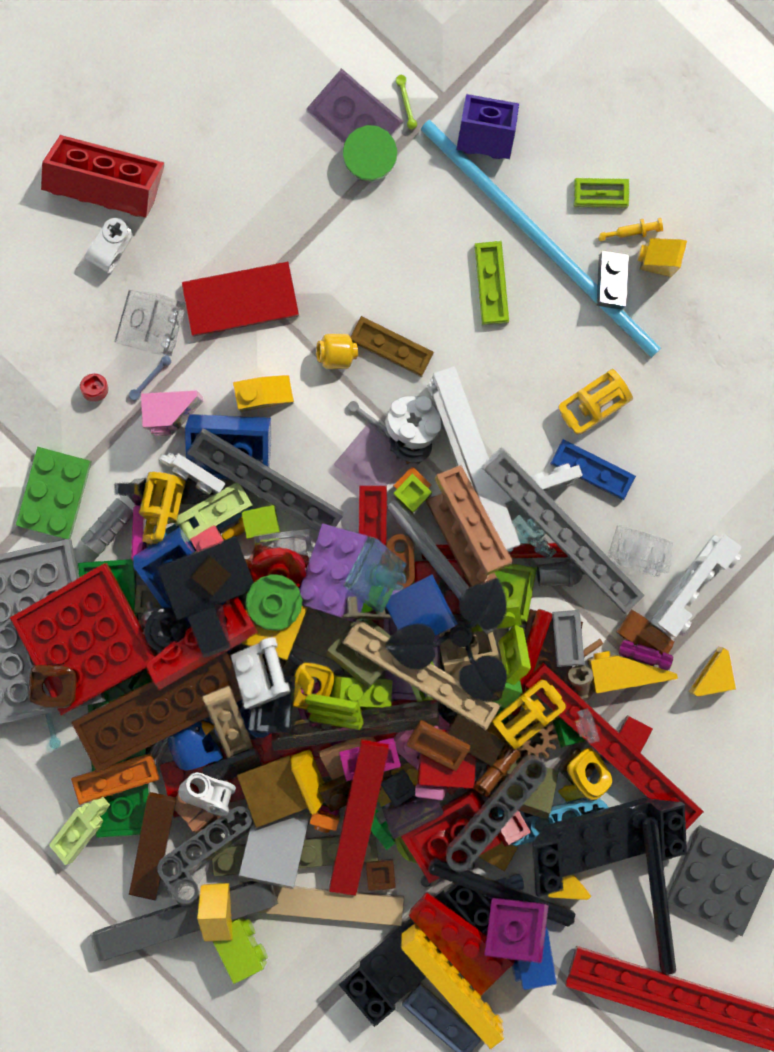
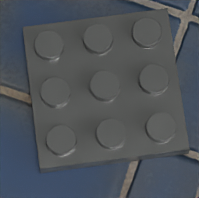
[667,825,774,937]

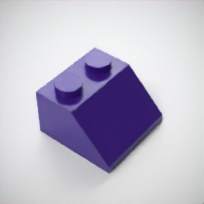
[456,94,519,159]

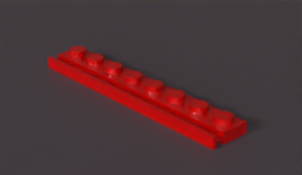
[565,946,774,1051]

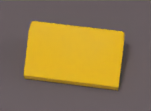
[290,750,325,815]

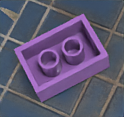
[300,524,383,622]

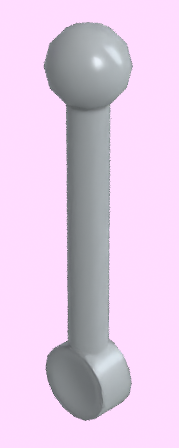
[348,401,390,439]

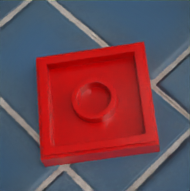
[417,729,476,788]

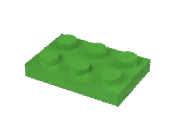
[16,446,92,539]

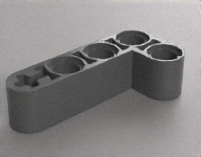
[158,806,252,907]

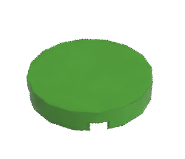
[343,125,397,181]
[246,574,302,631]

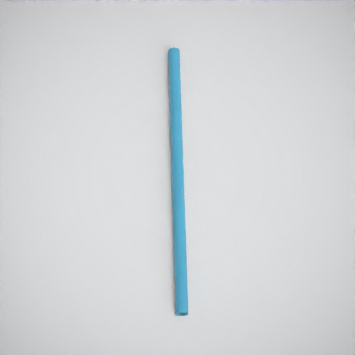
[420,120,661,358]

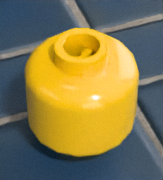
[316,334,358,369]

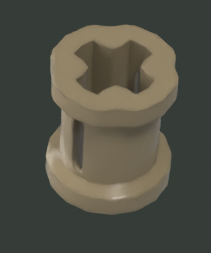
[568,665,594,701]

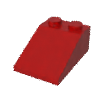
[401,788,501,883]

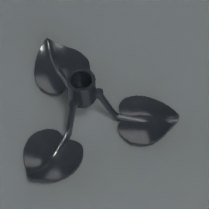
[385,578,507,702]

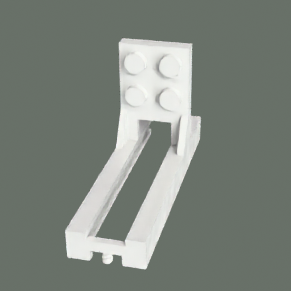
[427,366,582,553]

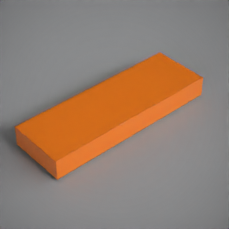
[71,752,160,805]

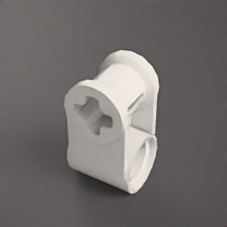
[85,218,132,273]
[178,773,236,816]

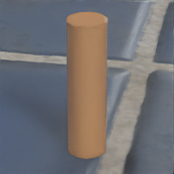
[583,638,603,657]

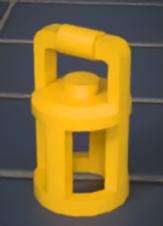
[558,369,633,435]
[139,472,186,545]
[492,680,566,750]

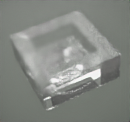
[575,708,600,744]

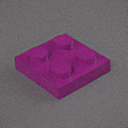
[485,898,548,963]

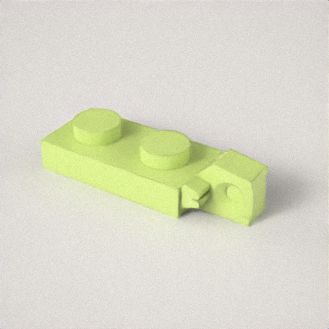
[49,797,110,865]

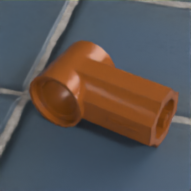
[616,609,675,654]

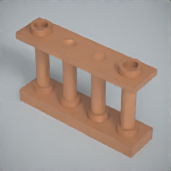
[426,465,513,587]

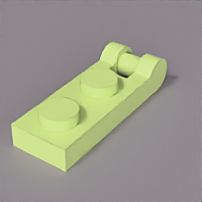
[175,483,253,541]

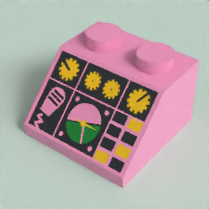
[141,390,203,436]

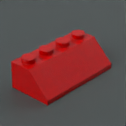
[41,135,164,218]

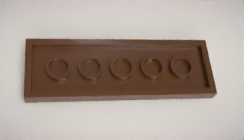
[71,651,242,772]

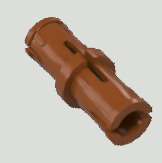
[474,745,521,797]

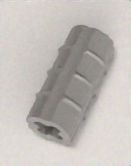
[81,498,133,554]

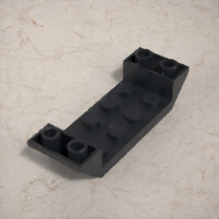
[532,798,687,897]
[338,882,491,1027]

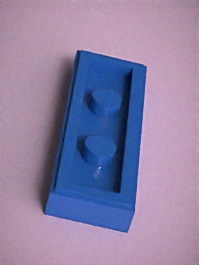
[550,439,636,501]

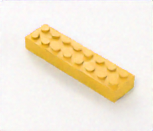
[402,924,504,1049]

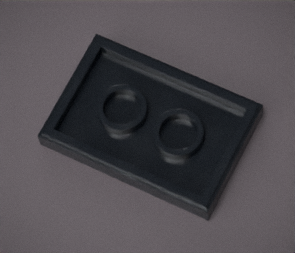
[156,536,254,620]

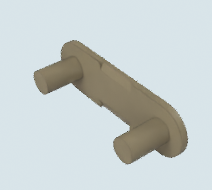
[343,596,392,620]

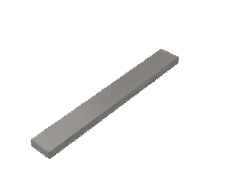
[481,447,645,614]

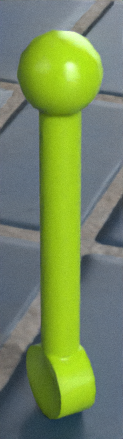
[396,75,417,130]

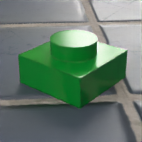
[553,718,586,748]

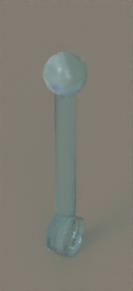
[45,713,61,749]

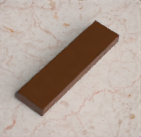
[129,792,177,901]

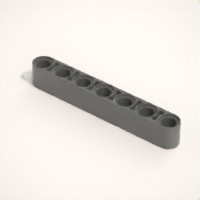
[90,881,278,961]

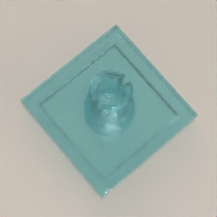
[343,536,407,613]

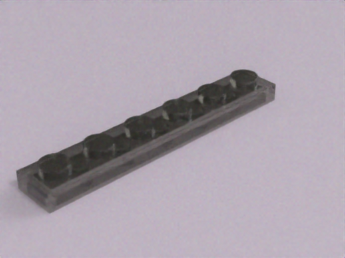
[271,699,440,751]

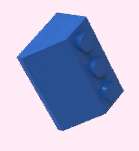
[185,414,271,480]

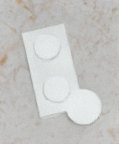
[158,452,225,495]

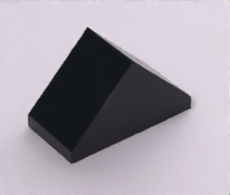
[188,603,231,658]

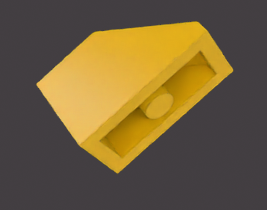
[637,238,687,277]
[233,375,294,412]

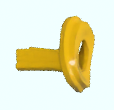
[293,663,334,710]
[558,747,612,802]

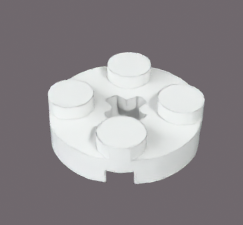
[385,396,441,449]

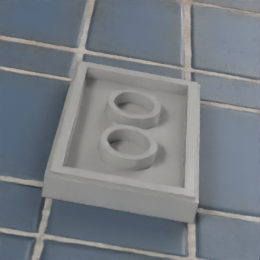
[239,808,310,890]

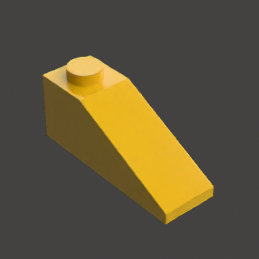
[587,651,678,693]

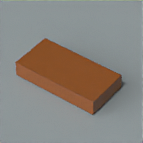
[407,720,470,771]

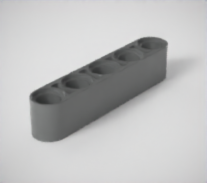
[446,755,547,871]

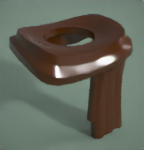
[29,665,76,708]

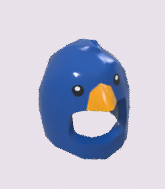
[168,720,223,770]

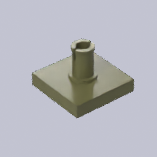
[326,619,391,689]
[498,758,559,820]

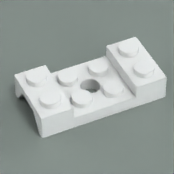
[650,534,743,637]

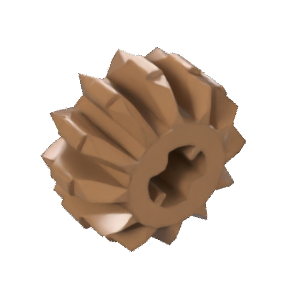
[514,721,558,759]

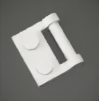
[231,638,290,709]

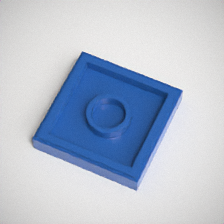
[383,575,458,636]

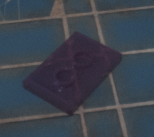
[306,68,403,143]

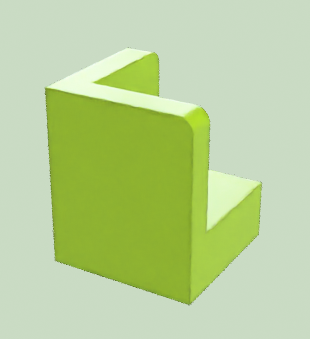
[393,473,432,514]
[242,505,281,539]

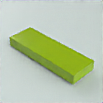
[474,241,510,325]

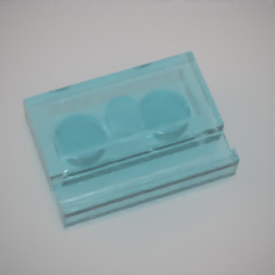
[512,515,557,559]

